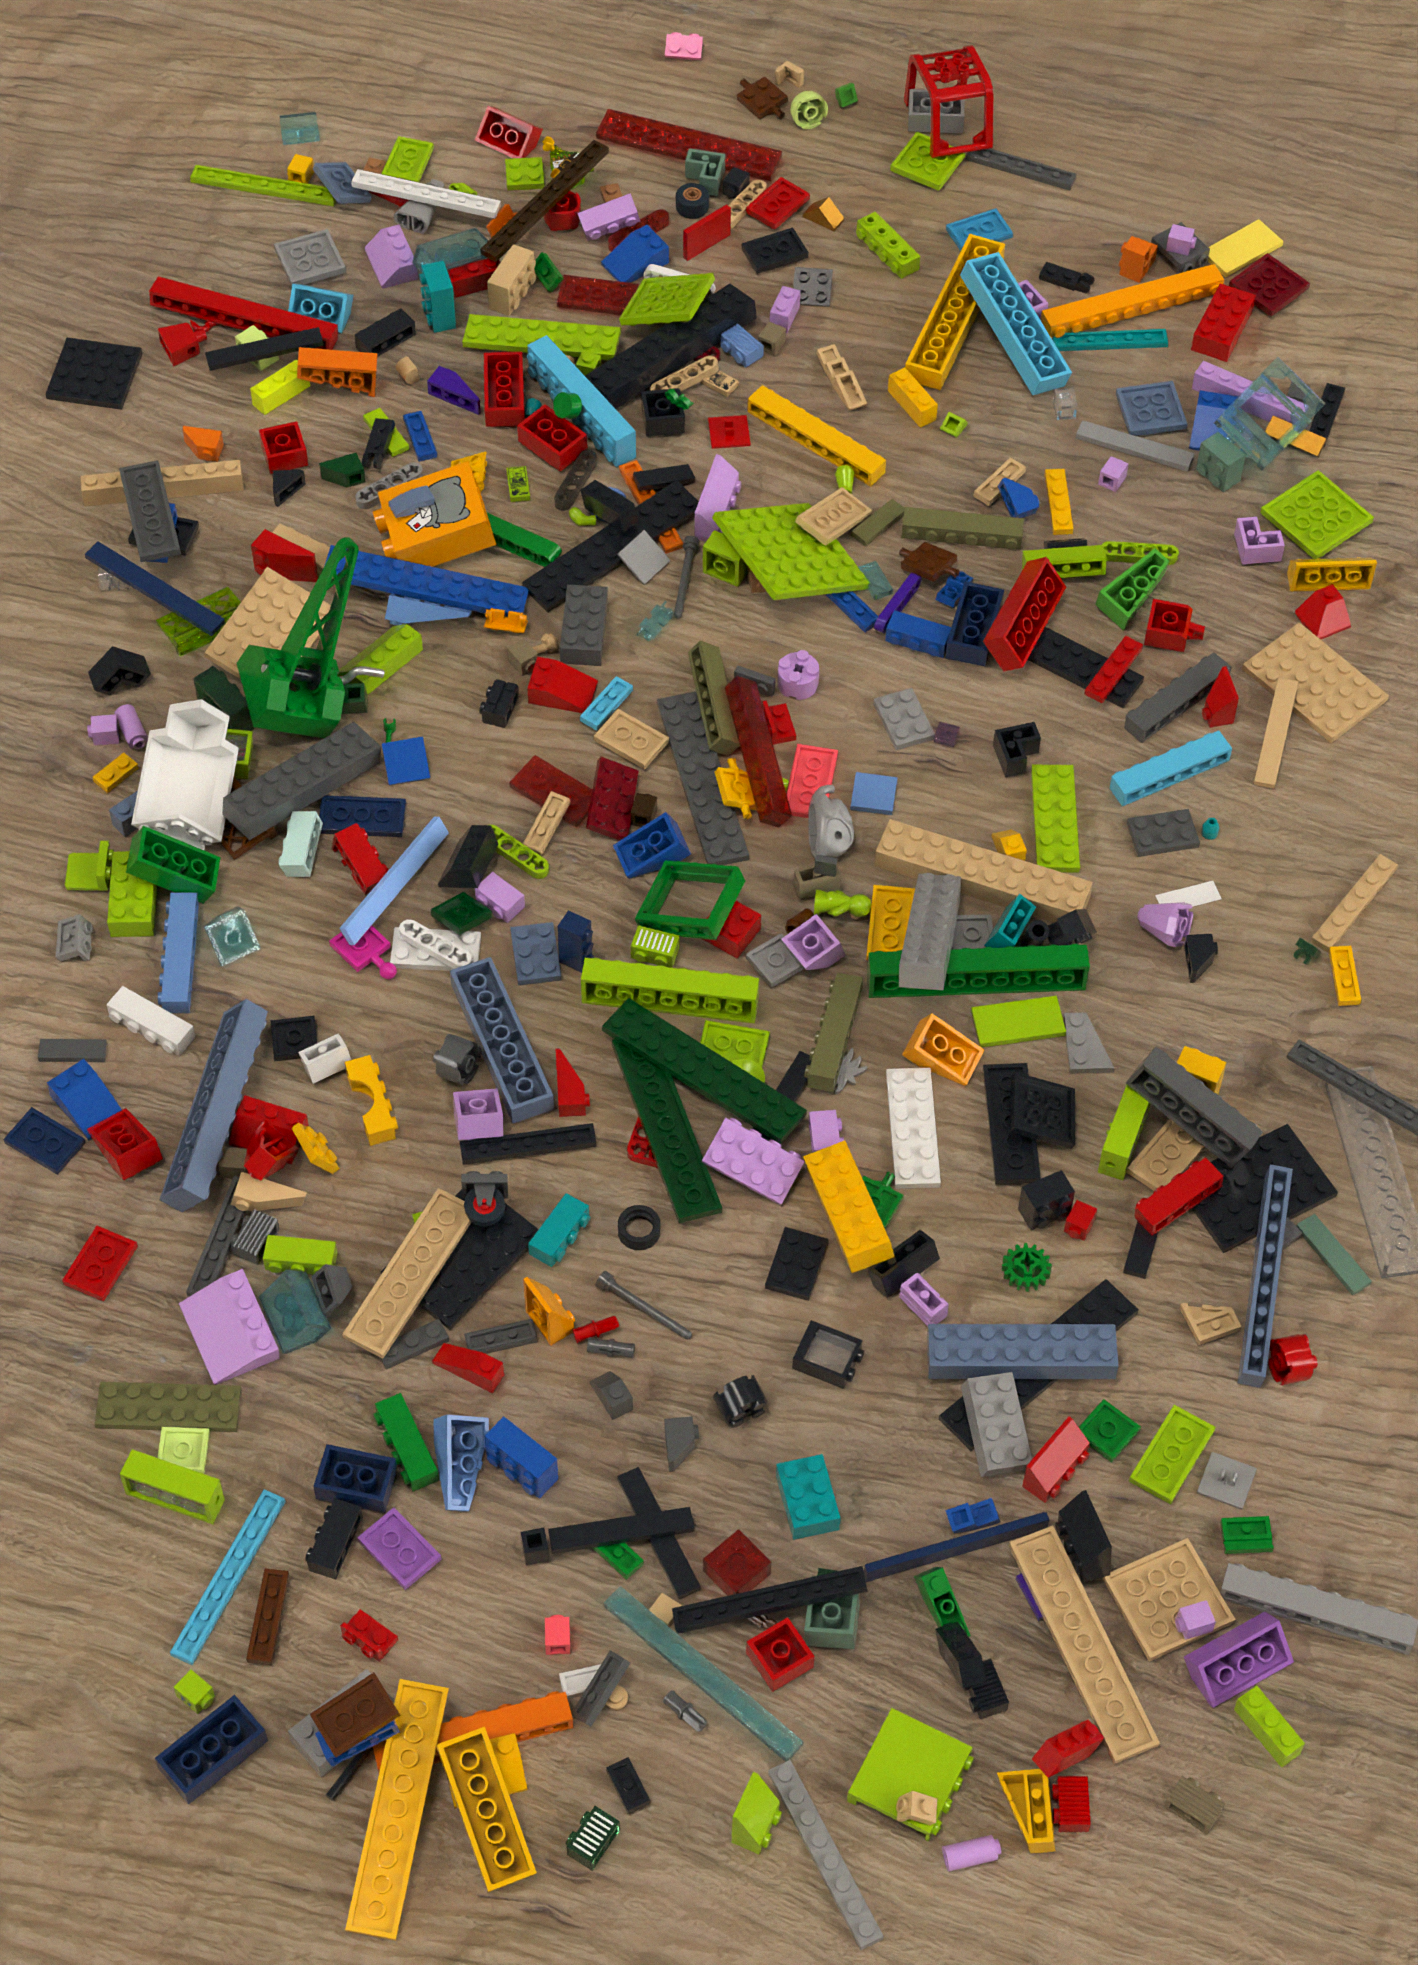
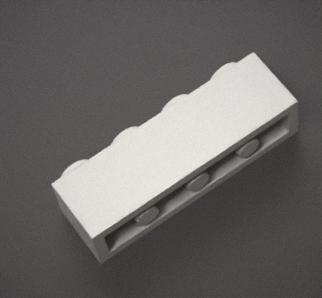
[106,986,196,1056]

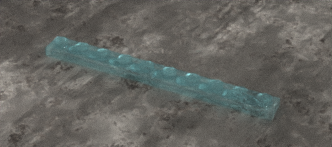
[604,1586,803,1762]

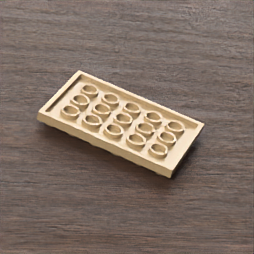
[203,567,331,679]
[1242,622,1389,743]

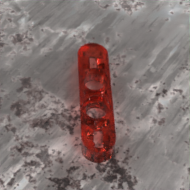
[608,209,669,252]

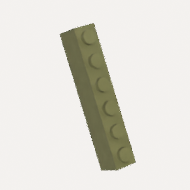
[901,507,1024,550]
[688,640,741,756]
[804,973,863,1092]

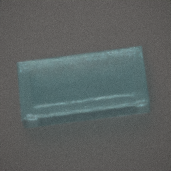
[858,561,893,600]

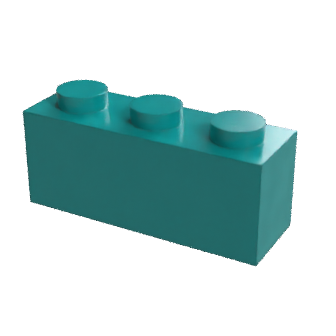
[984,894,1036,948]
[528,1193,591,1267]

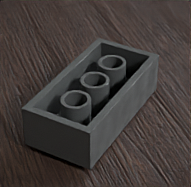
[560,585,608,666]

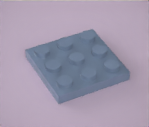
[1116,381,1187,436]

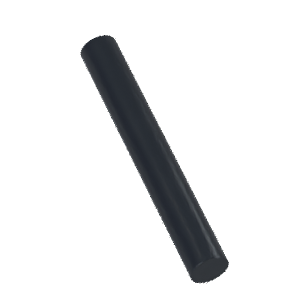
[326,1747,373,1801]

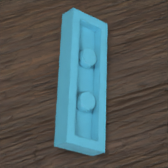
[580,676,633,731]

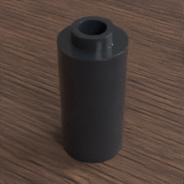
[1020,920,1049,947]

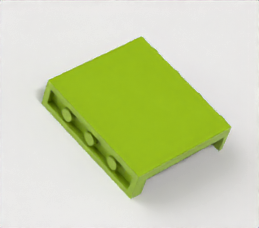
[847,1708,974,1841]

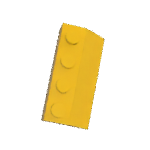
[1287,557,1377,592]

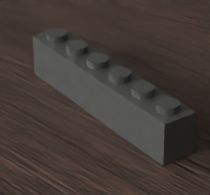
[1124,652,1232,743]

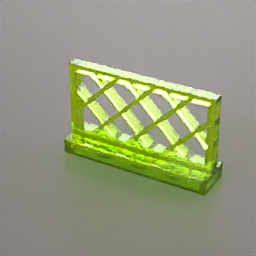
[156,587,241,656]

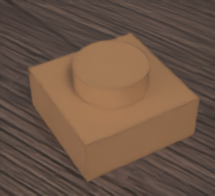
[363,157,387,174]

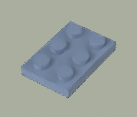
[313,162,372,204]
[510,922,561,986]

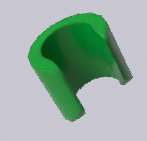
[383,718,396,743]

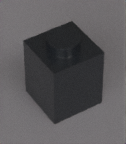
[723,167,750,199]
[520,1527,549,1566]

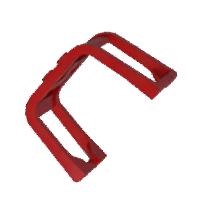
[904,45,994,158]

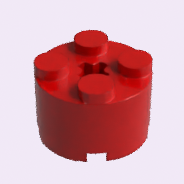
[544,190,581,231]
[1268,1334,1318,1386]

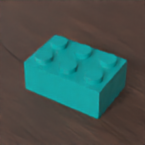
[419,261,456,333]
[776,1454,841,1540]

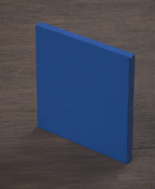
[382,737,430,785]

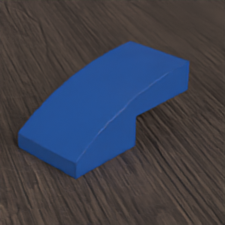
[945,1498,1001,1533]

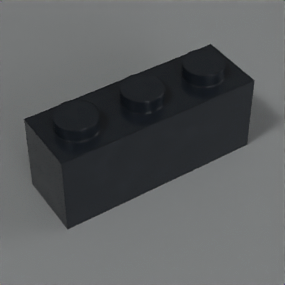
[355,308,416,357]
[580,480,638,532]
[867,1229,940,1298]
[305,1498,363,1580]
[935,1622,986,1688]

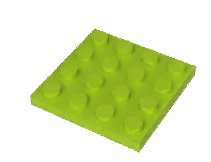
[619,273,715,326]
[1260,470,1374,559]

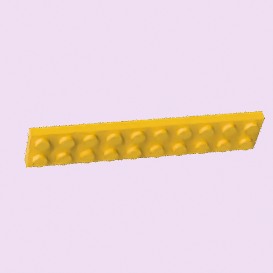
[345,1679,449,1941]

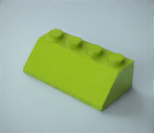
[337,624,423,695]

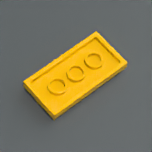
[866,885,915,961]

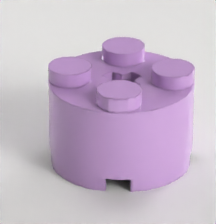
[777,650,819,700]

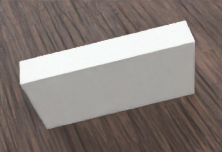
[559,1664,601,1699]

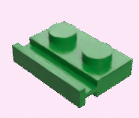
[1220,1516,1274,1554]

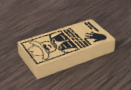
[699,370,739,397]

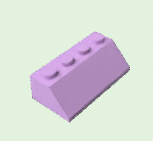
[695,454,741,541]

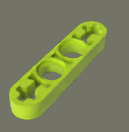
[1102,541,1179,565]
[491,825,549,879]

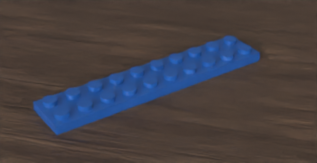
[325,545,529,617]

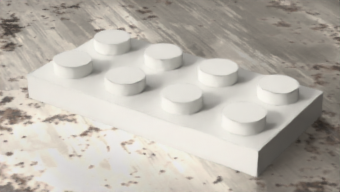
[390,927,481,971]

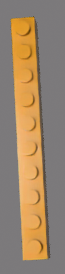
[1040,264,1224,338]

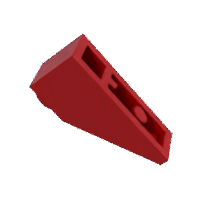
[555,1048,590,1117]
[432,1343,504,1393]

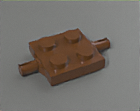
[737,76,788,120]
[899,542,959,582]

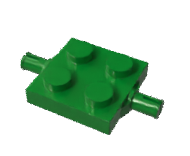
[862,1172,904,1229]

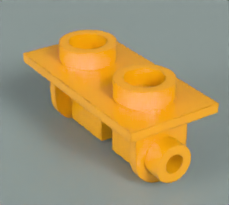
[484,608,528,633]

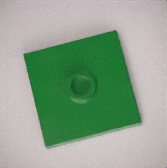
[1079,1399,1141,1463]

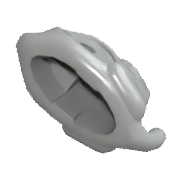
[808,785,854,858]

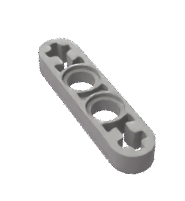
[356,462,423,509]

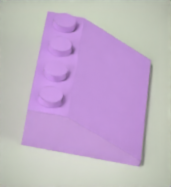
[179,1269,280,1385]

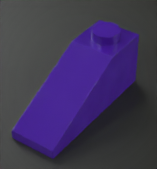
[427,366,481,415]

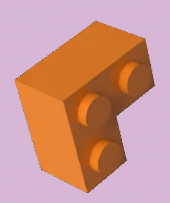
[1119,236,1158,283]

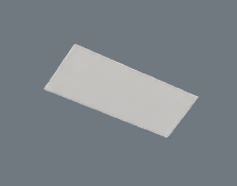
[1155,881,1221,907]

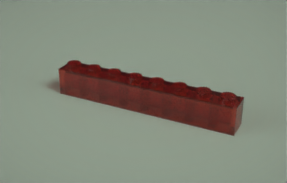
[724,676,792,827]

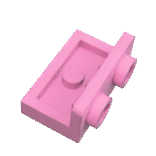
[665,32,703,60]

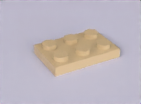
[594,709,669,770]

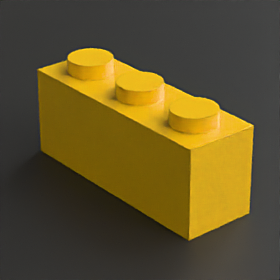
[888,367,938,428]

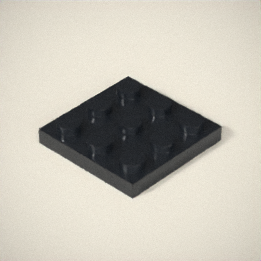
[1011,1072,1075,1149]

